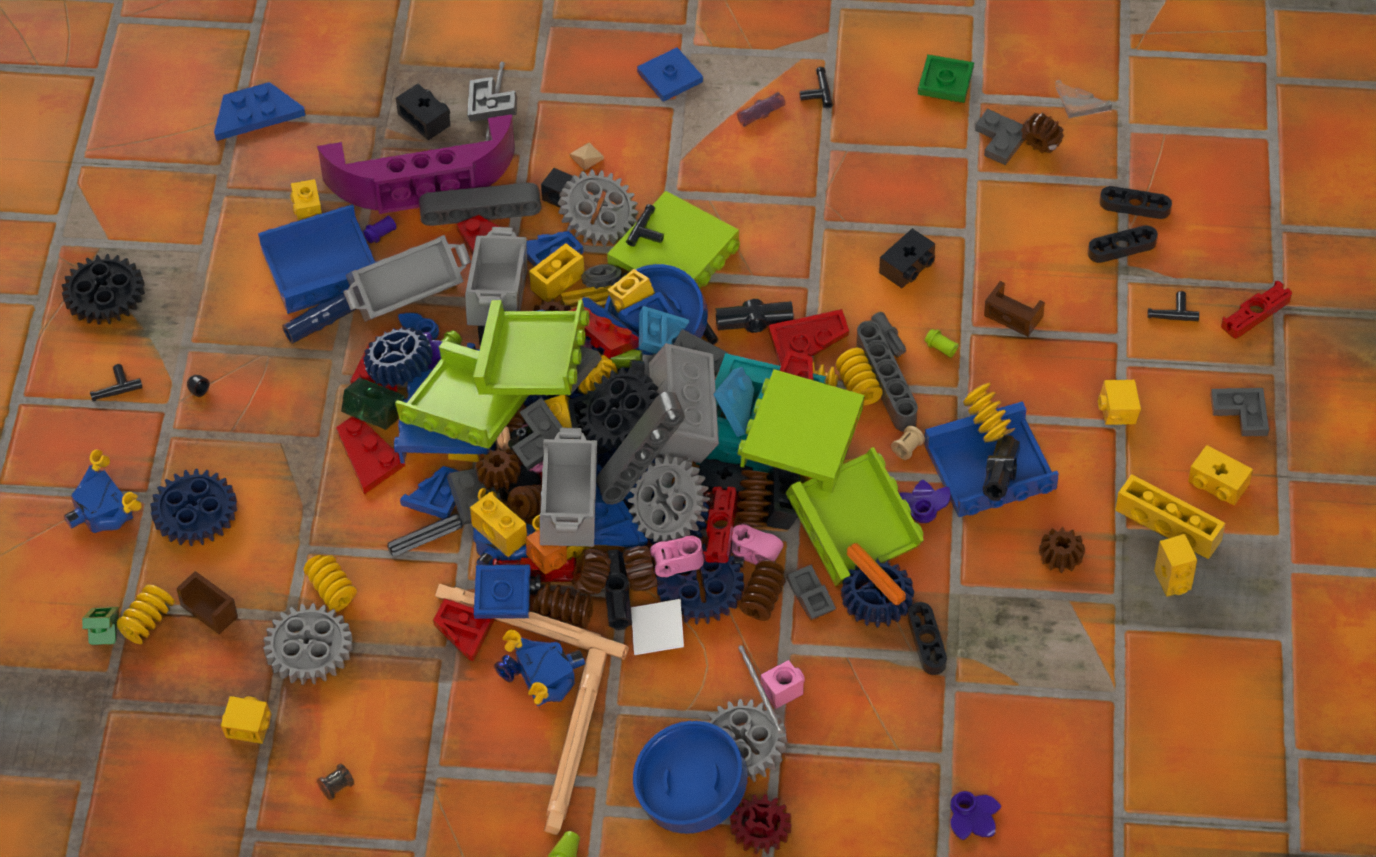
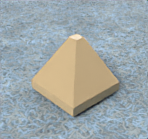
[570,143,604,171]

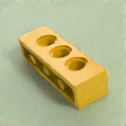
[1115,474,1225,559]

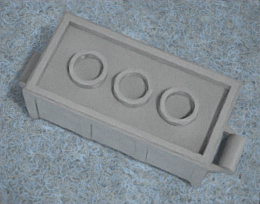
[465,227,528,326]
[343,235,471,322]
[649,343,719,463]
[540,428,597,547]

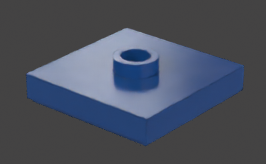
[637,47,703,102]
[474,565,531,619]

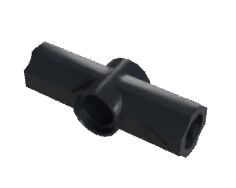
[715,299,794,333]
[983,435,1020,501]
[604,550,632,630]

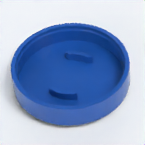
[605,264,708,356]
[633,721,748,834]

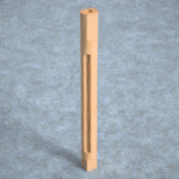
[435,584,629,660]
[544,648,607,835]

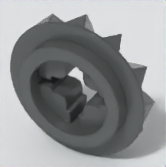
[582,264,622,289]

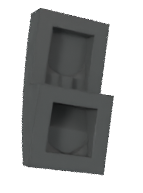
[786,565,836,620]

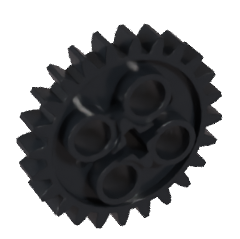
[62,254,145,325]
[580,367,659,450]

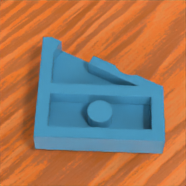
[639,306,689,354]
[713,367,754,437]

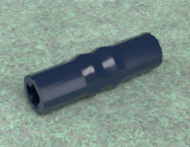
[282,292,357,344]

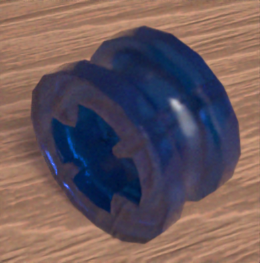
[494,655,521,682]

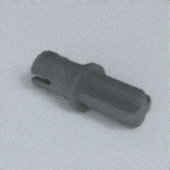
[870,312,906,357]

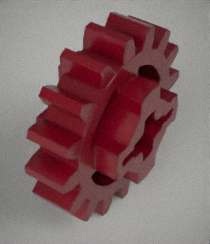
[730,794,792,854]

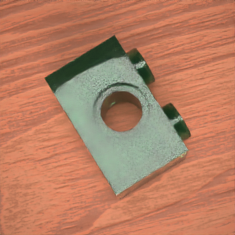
[341,377,405,430]

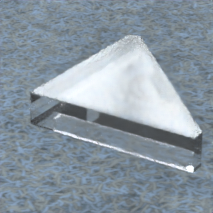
[1055,80,1112,118]

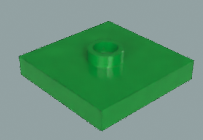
[917,54,974,103]

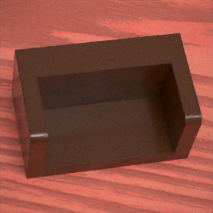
[984,281,1045,337]
[177,571,238,634]

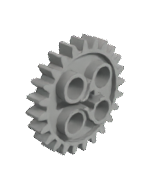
[558,170,638,246]
[628,456,710,542]
[263,603,353,685]
[703,699,787,782]

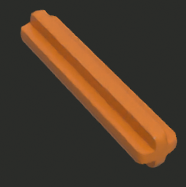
[847,543,906,605]

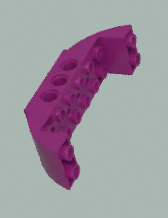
[317,114,515,214]

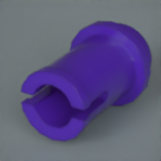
[363,216,396,243]

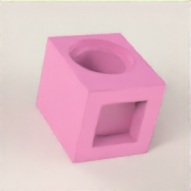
[761,660,805,709]

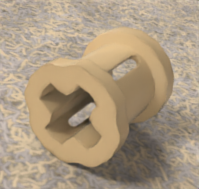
[891,425,925,460]

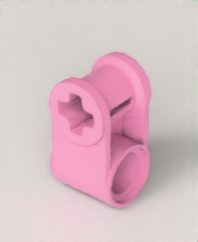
[731,524,783,565]
[650,536,704,577]

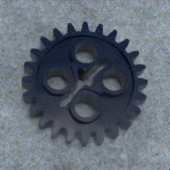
[150,469,238,546]
[657,544,744,625]

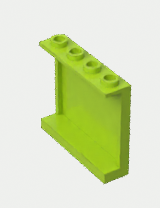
[607,191,740,288]
[473,300,589,395]
[395,340,529,449]
[738,369,865,493]
[786,447,924,587]

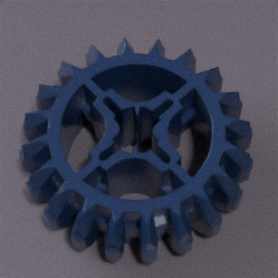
[363,326,433,388]
[841,558,914,628]

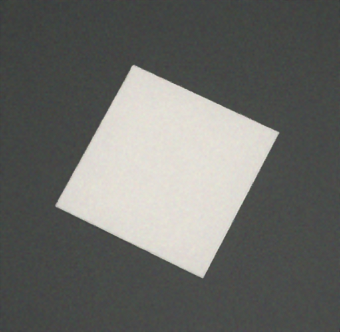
[631,599,684,655]

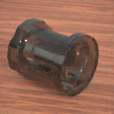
[317,764,354,800]

